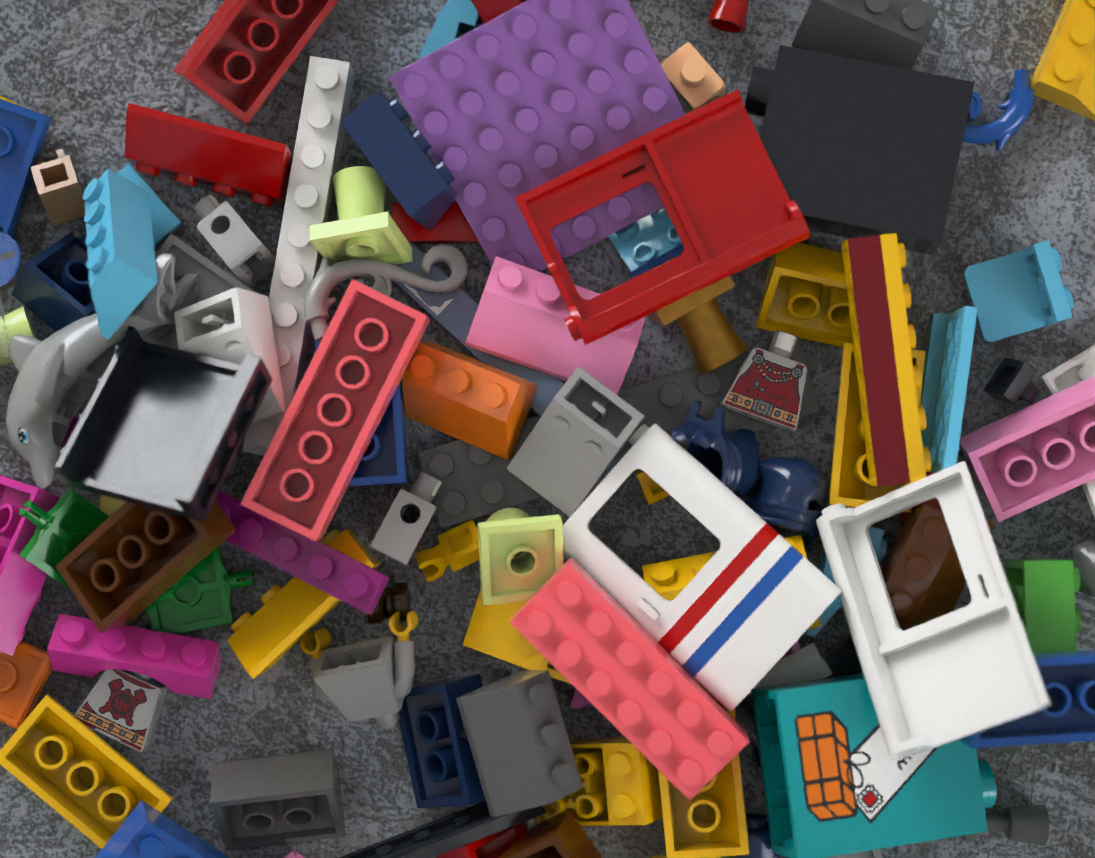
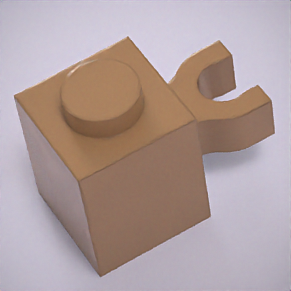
[30,148,85,227]

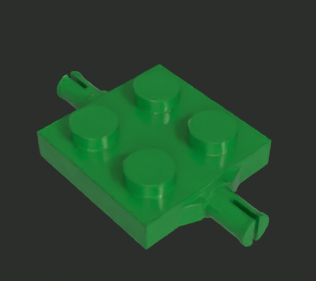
[19,488,110,591]
[144,545,256,634]

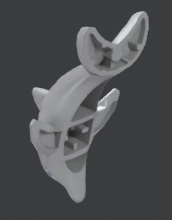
[6,254,201,489]

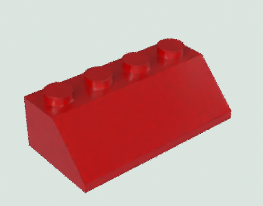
[125,103,293,208]

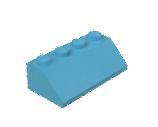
[83,168,158,340]

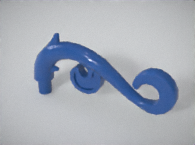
[963,69,1034,151]

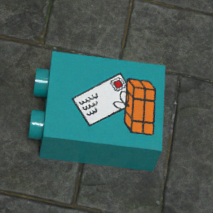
[751,673,997,858]

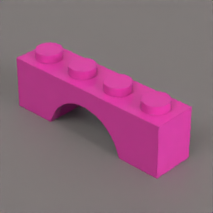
[47,613,221,699]

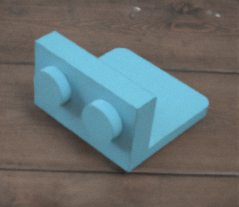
[607,207,682,272]
[963,240,1074,343]

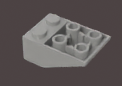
[506,366,645,517]

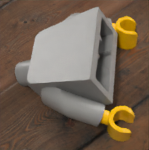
[300,610,418,729]

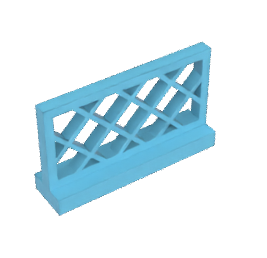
[920,306,978,473]

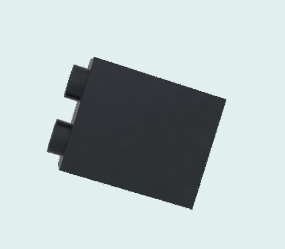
[744,45,975,255]

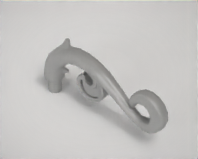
[304,244,468,342]

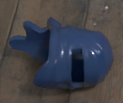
[671,400,760,498]
[742,457,828,546]

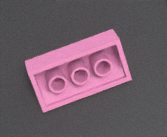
[464,256,646,395]
[959,376,1095,523]

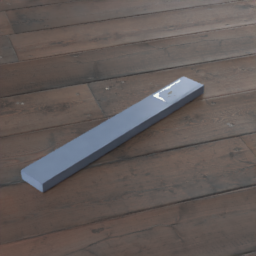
[393,241,632,477]

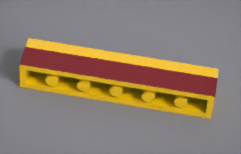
[841,233,931,487]

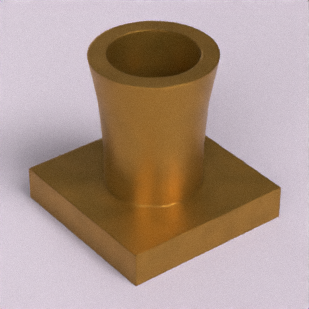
[649,276,748,374]

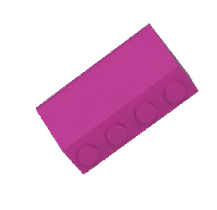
[0,476,61,656]

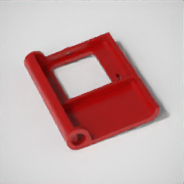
[515,89,810,345]

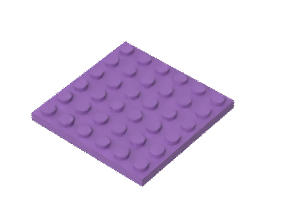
[389,0,686,272]

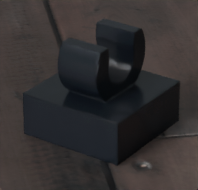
[983,357,1040,404]

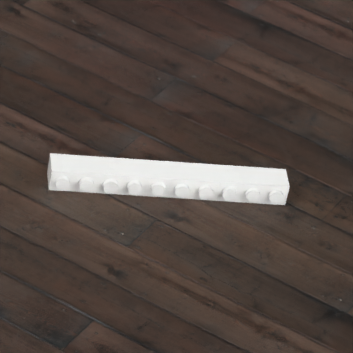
[243,56,355,456]

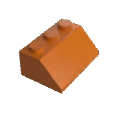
[401,341,538,460]

